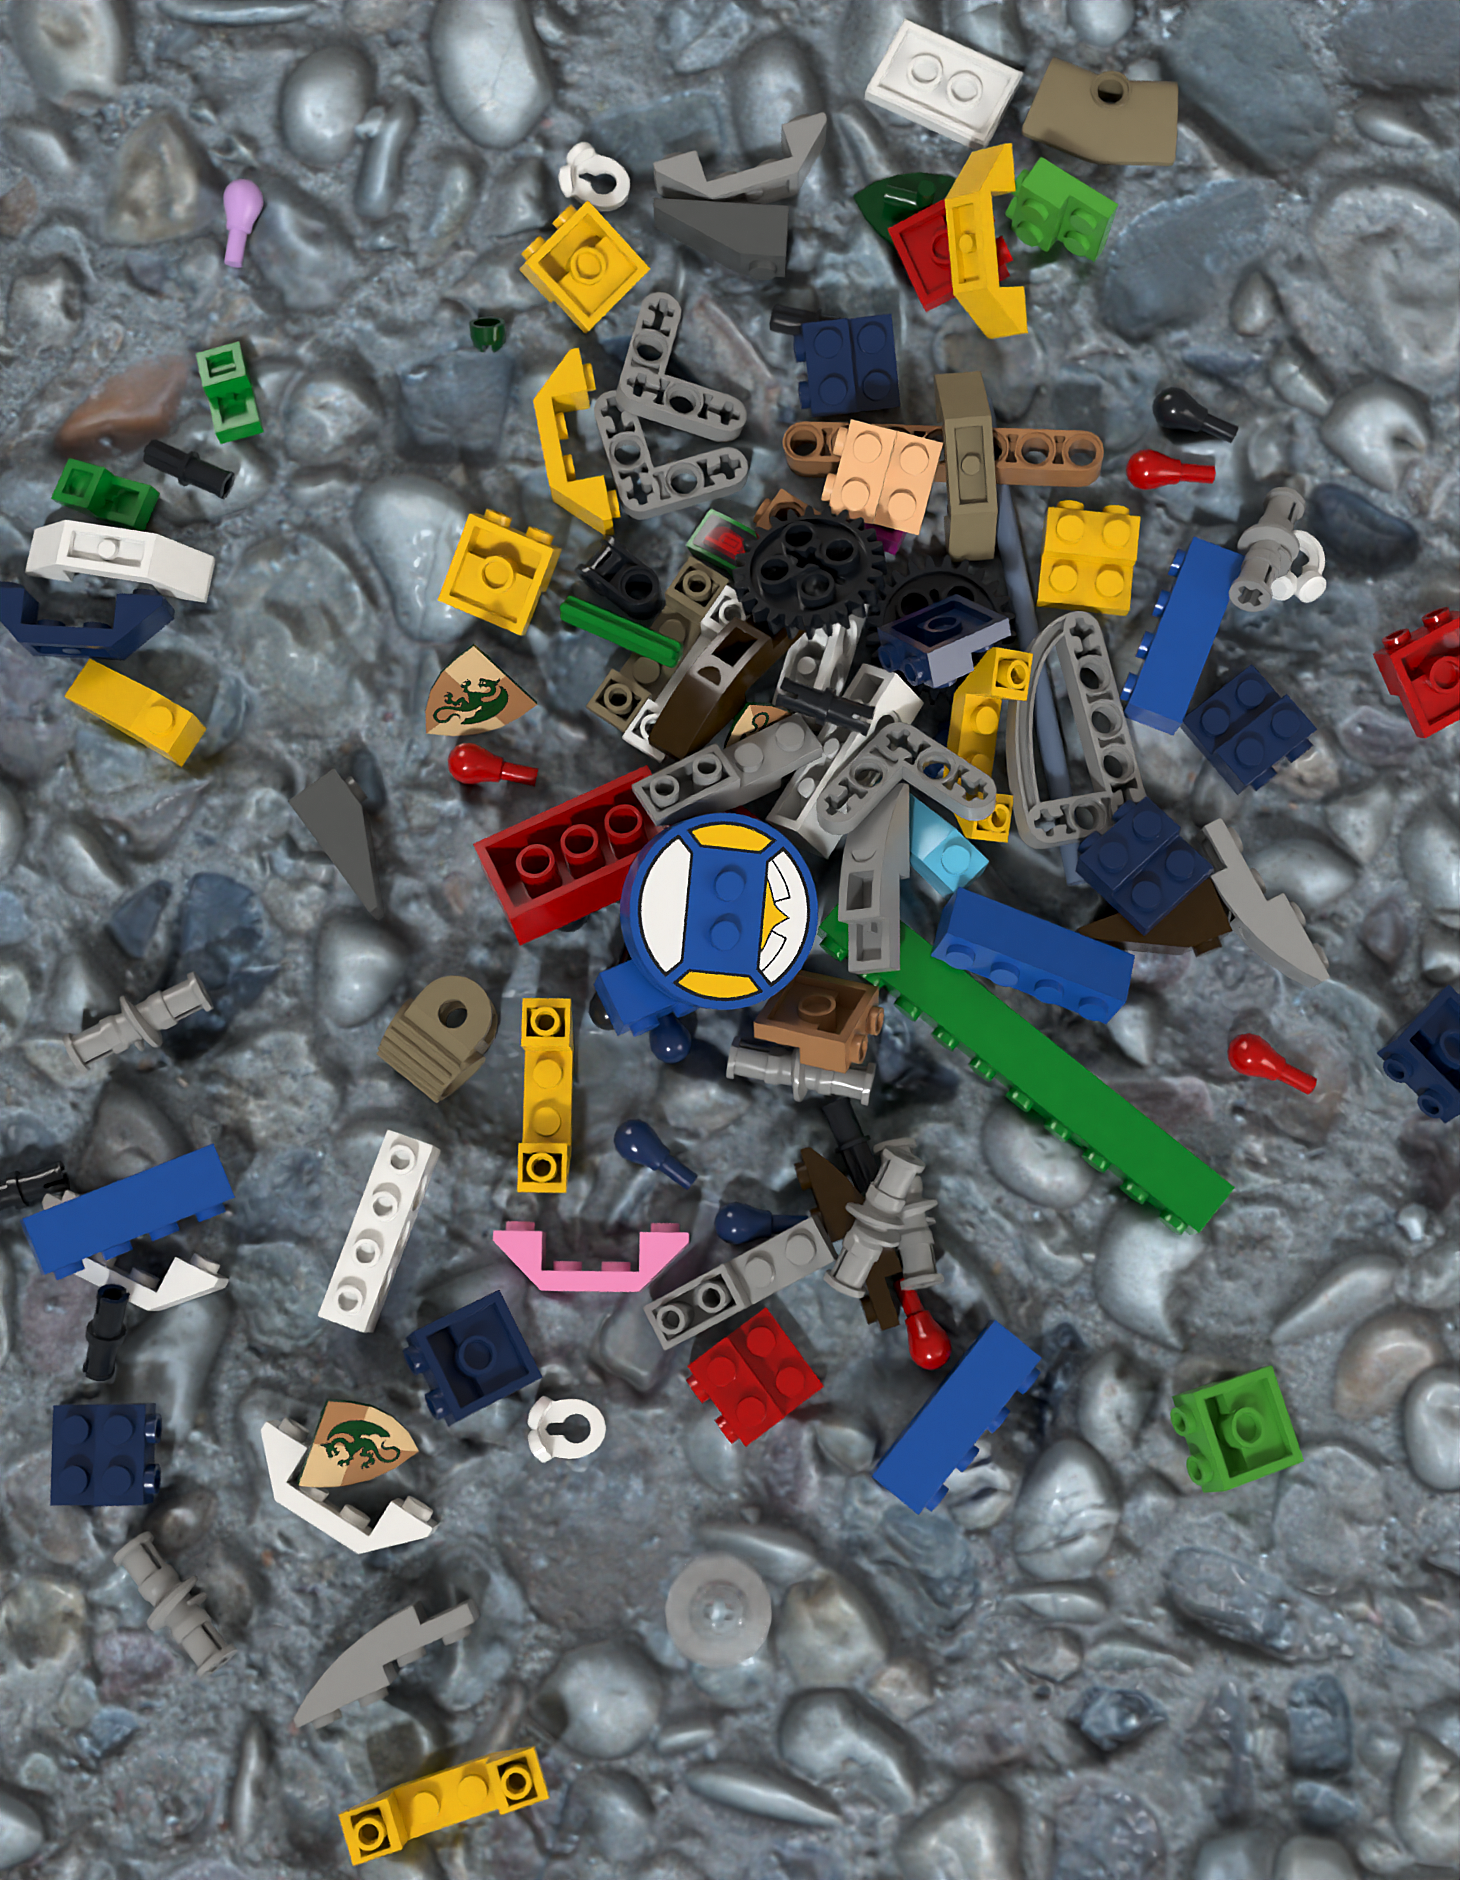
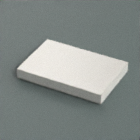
[865,19,1023,151]

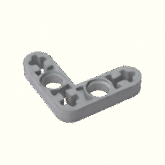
[616,292,747,443]
[594,390,748,520]
[816,722,997,835]

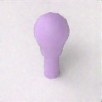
[223,179,263,268]

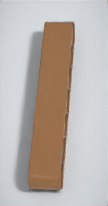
[783,421,1104,487]

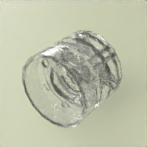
[665,1549,772,1668]

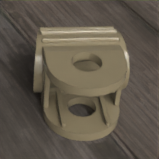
[376,975,498,1103]

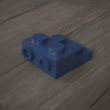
[793,314,901,418]
[877,594,1011,689]
[1180,664,1317,795]
[1075,796,1214,936]
[1377,984,1460,1123]
[403,1290,543,1427]
[50,1403,162,1506]

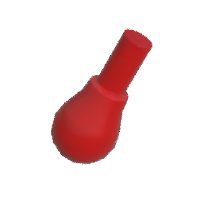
[1126,449,1216,490]
[448,743,539,787]
[1227,1033,1317,1095]
[893,1278,952,1370]

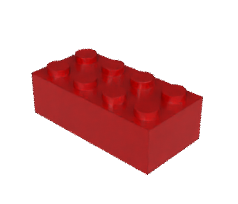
[473,765,673,946]

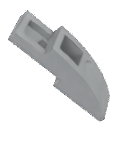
[632,713,823,826]
[838,783,910,974]
[1195,818,1330,988]
[642,1215,838,1351]
[293,1597,481,1729]

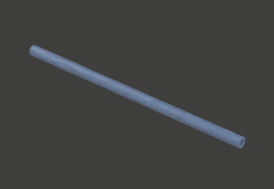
[987,398,1087,886]

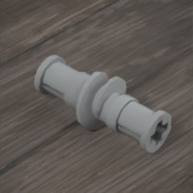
[1229,487,1306,612]
[62,971,214,1074]
[726,1036,876,1106]
[873,1138,945,1290]
[823,1145,925,1298]
[112,1531,238,1680]

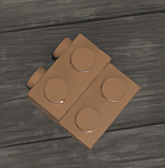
[754,970,884,1074]

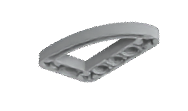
[1006,611,1146,849]

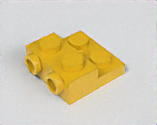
[519,200,650,334]
[1035,500,1141,616]
[438,508,562,636]

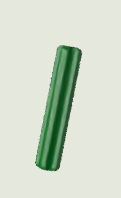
[559,595,684,668]

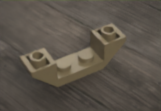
[934,371,998,562]
[586,556,730,733]

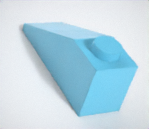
[873,777,989,902]

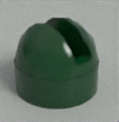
[469,317,506,353]

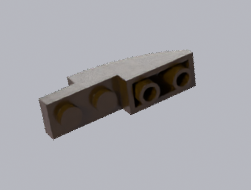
[648,615,805,762]
[793,1147,903,1331]

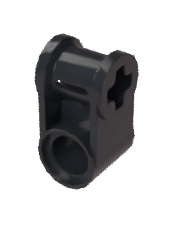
[575,535,663,620]

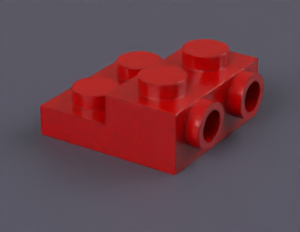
[888,198,1013,312]
[1373,607,1460,738]
[686,1307,824,1447]

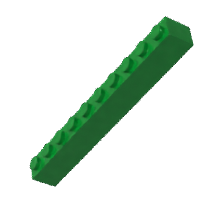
[817,904,1235,1236]

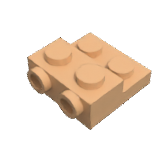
[821,419,944,535]

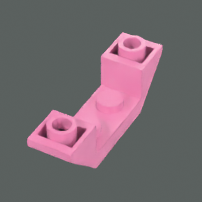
[493,1221,690,1292]

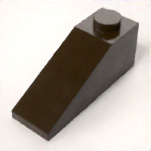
[1075,878,1232,957]

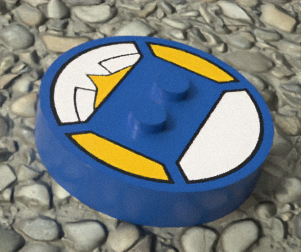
[620,813,818,1010]

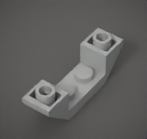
[653,112,827,204]

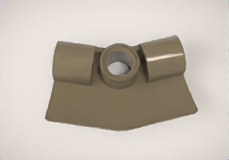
[1021,56,1178,166]

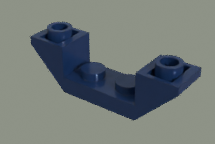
[0,581,175,661]

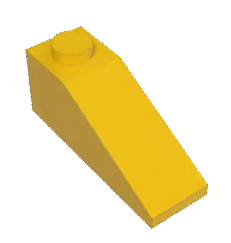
[64,658,207,767]

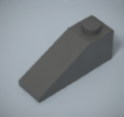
[653,198,789,280]
[288,768,385,921]

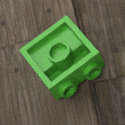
[1005,157,1119,262]
[1170,1365,1304,1493]

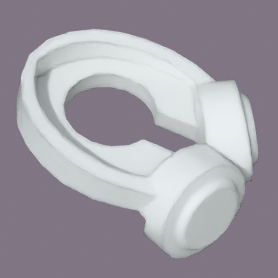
[559,142,630,211]
[1271,530,1327,603]
[528,1396,606,1463]

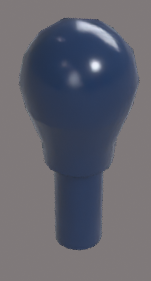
[649,1012,692,1064]
[613,1119,698,1190]
[714,1202,808,1245]

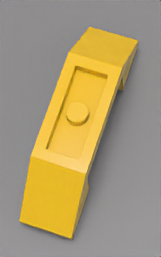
[945,143,1028,339]
[533,348,621,536]
[943,647,1033,843]
[517,998,574,1193]
[338,1746,550,1866]

